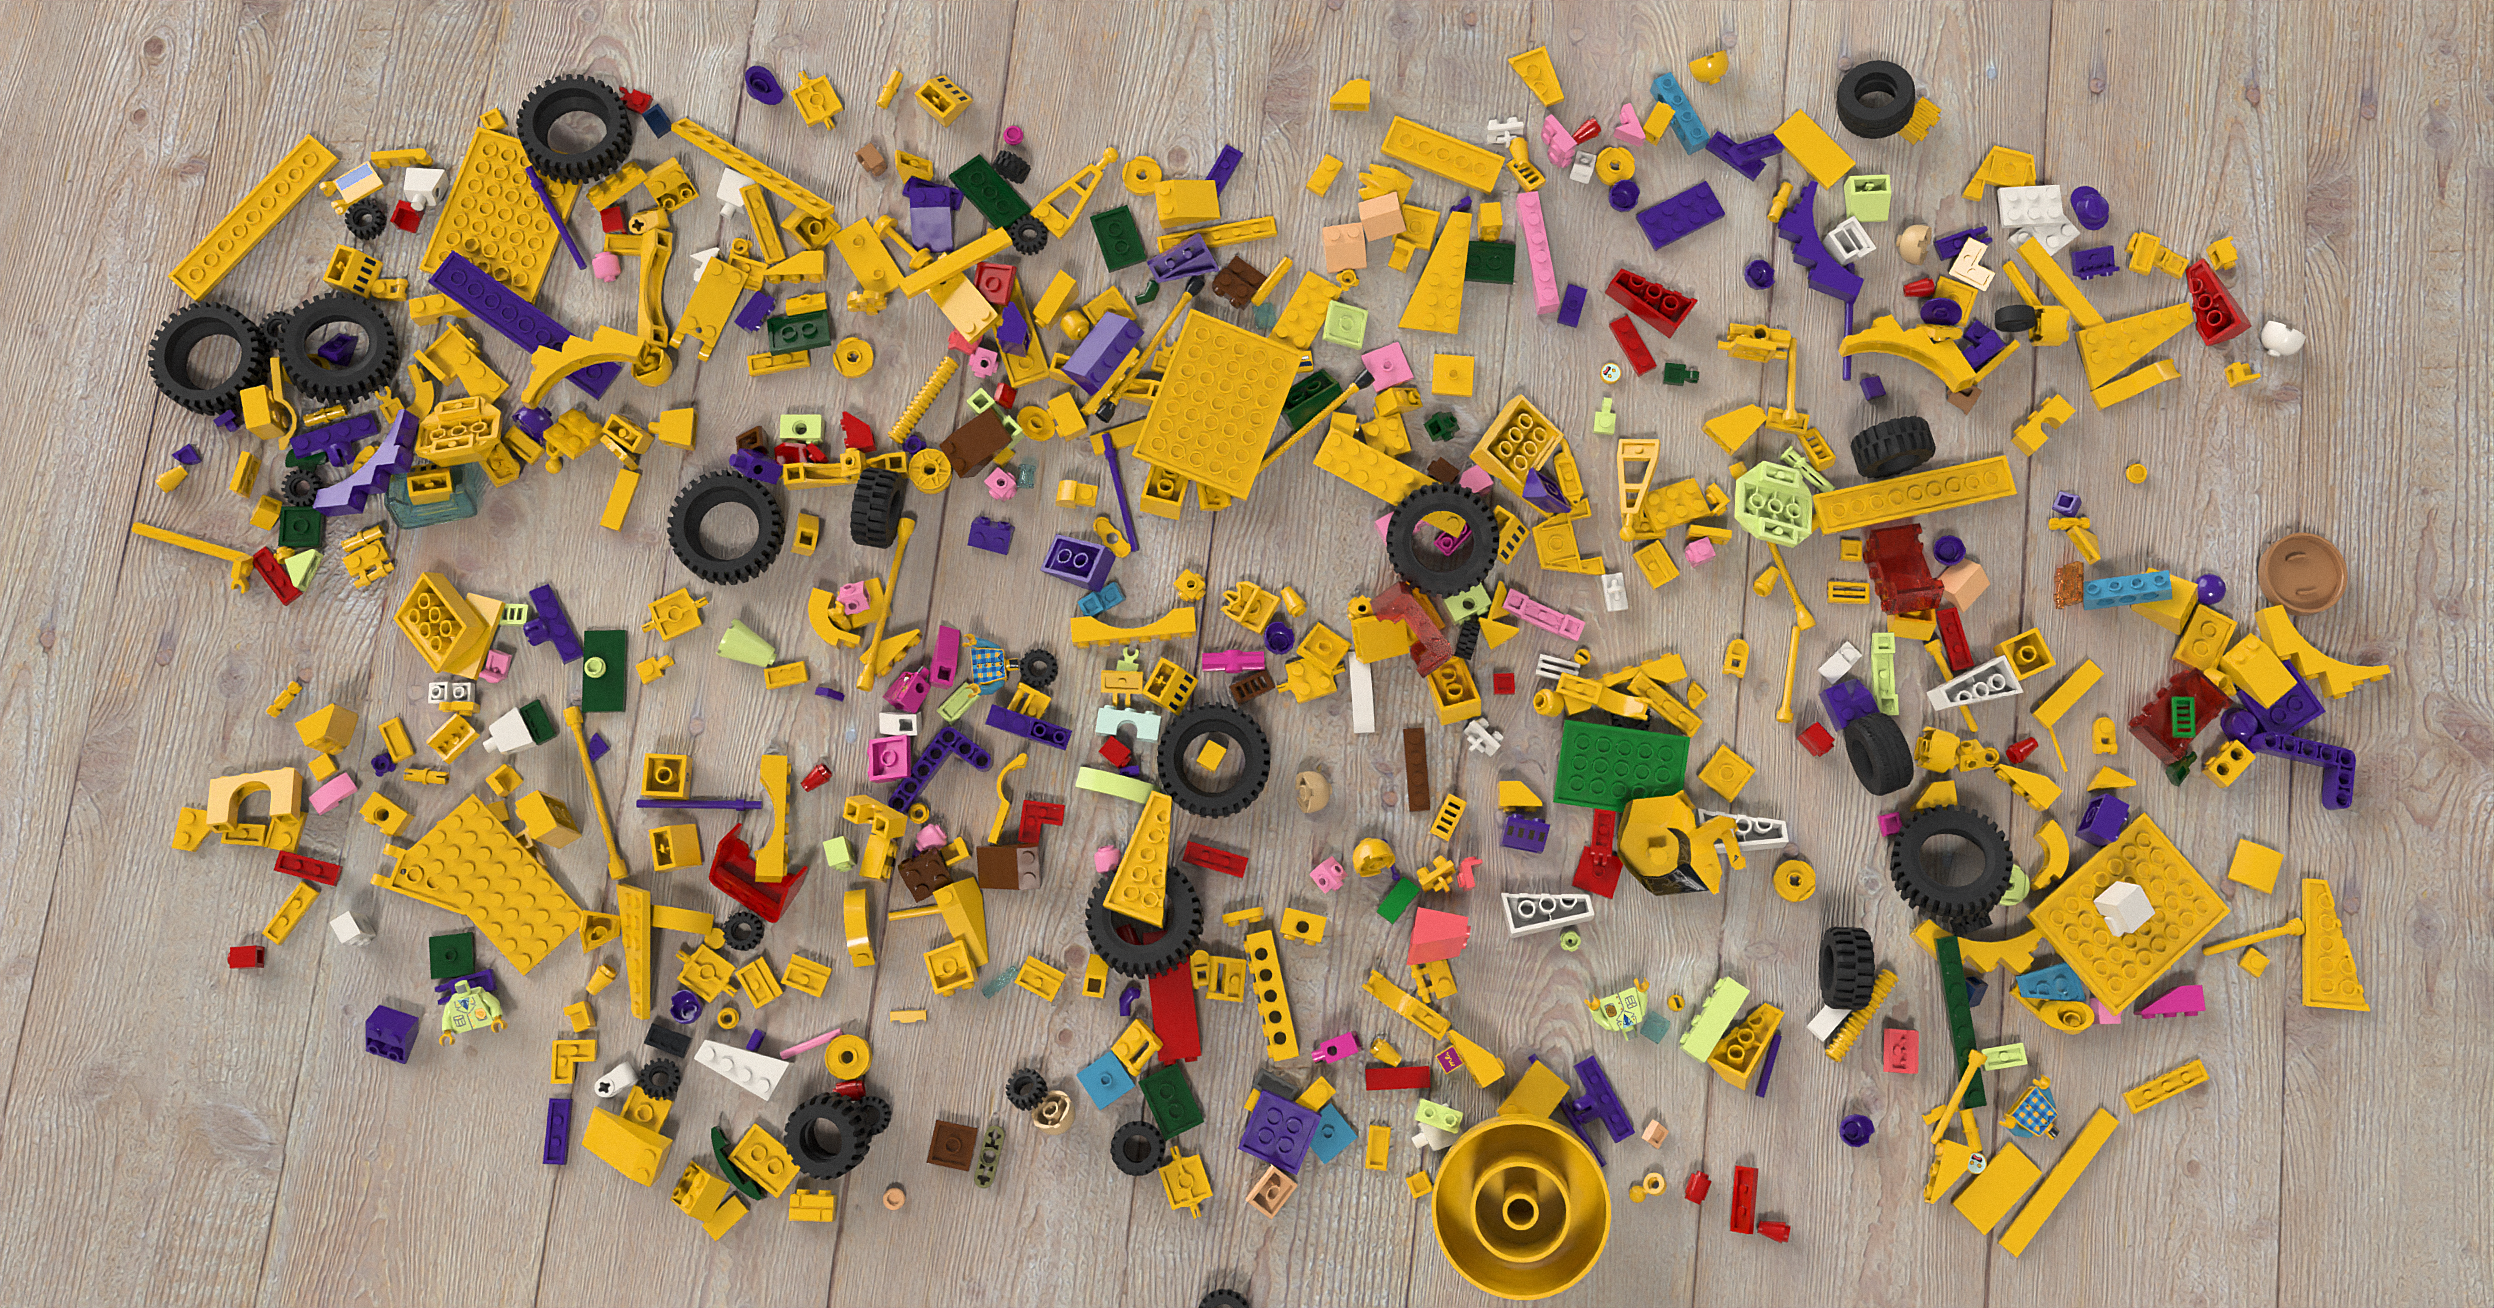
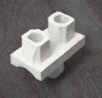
[1487,117,1524,148]
[1601,572,1628,612]
[1463,717,1503,757]

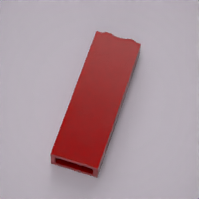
[1143,930,1202,1065]

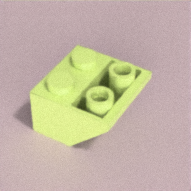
[1844,175,1891,222]

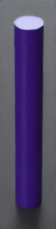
[1756,1034,1782,1098]

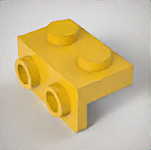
[478,441,521,489]
[1196,482,1232,511]
[426,713,480,765]

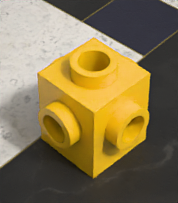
[1173,568,1206,604]
[1347,595,1377,622]
[1954,739,1985,772]

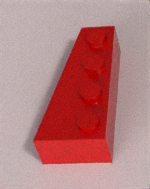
[1605,268,1698,339]

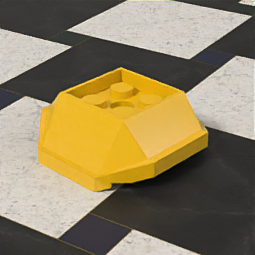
[415,396,503,467]

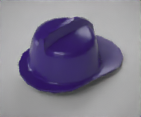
[745,66,783,105]
[2070,186,2109,230]
[2221,707,2262,754]

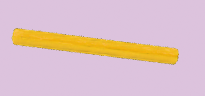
[131,522,248,562]

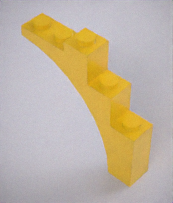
[1838,314,1977,393]
[521,325,650,410]
[2254,605,2391,700]
[1909,919,2045,976]

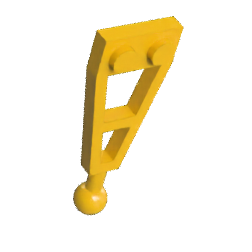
[1030,147,1119,240]
[1617,439,1661,542]

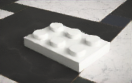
[1997,185,2064,228]
[2007,214,2081,268]

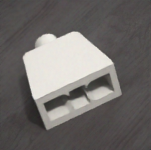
[404,168,450,211]
[716,168,764,219]
[483,707,538,755]
[1411,1103,1463,1151]

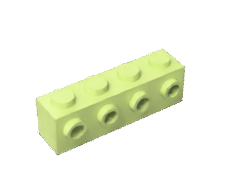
[1679,977,1750,1063]

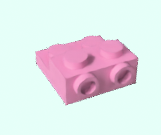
[1541,114,1577,169]

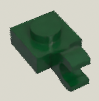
[1663,363,1700,386]
[2165,748,2197,787]

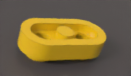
[1222,907,1264,927]

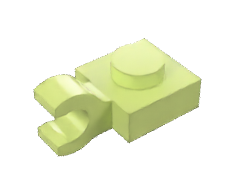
[1593,397,1616,435]

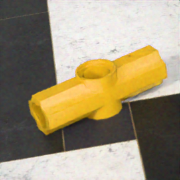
[1727,323,1791,349]

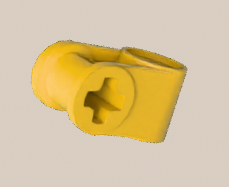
[629,206,670,234]
[2201,668,2237,708]

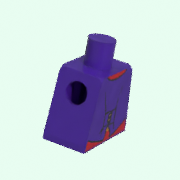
[729,448,783,485]

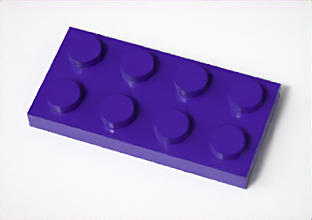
[1636,181,1725,251]

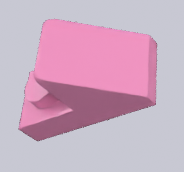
[1613,103,1646,147]

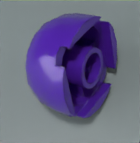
[512,406,554,445]

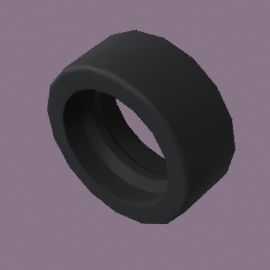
[1995,305,2036,332]

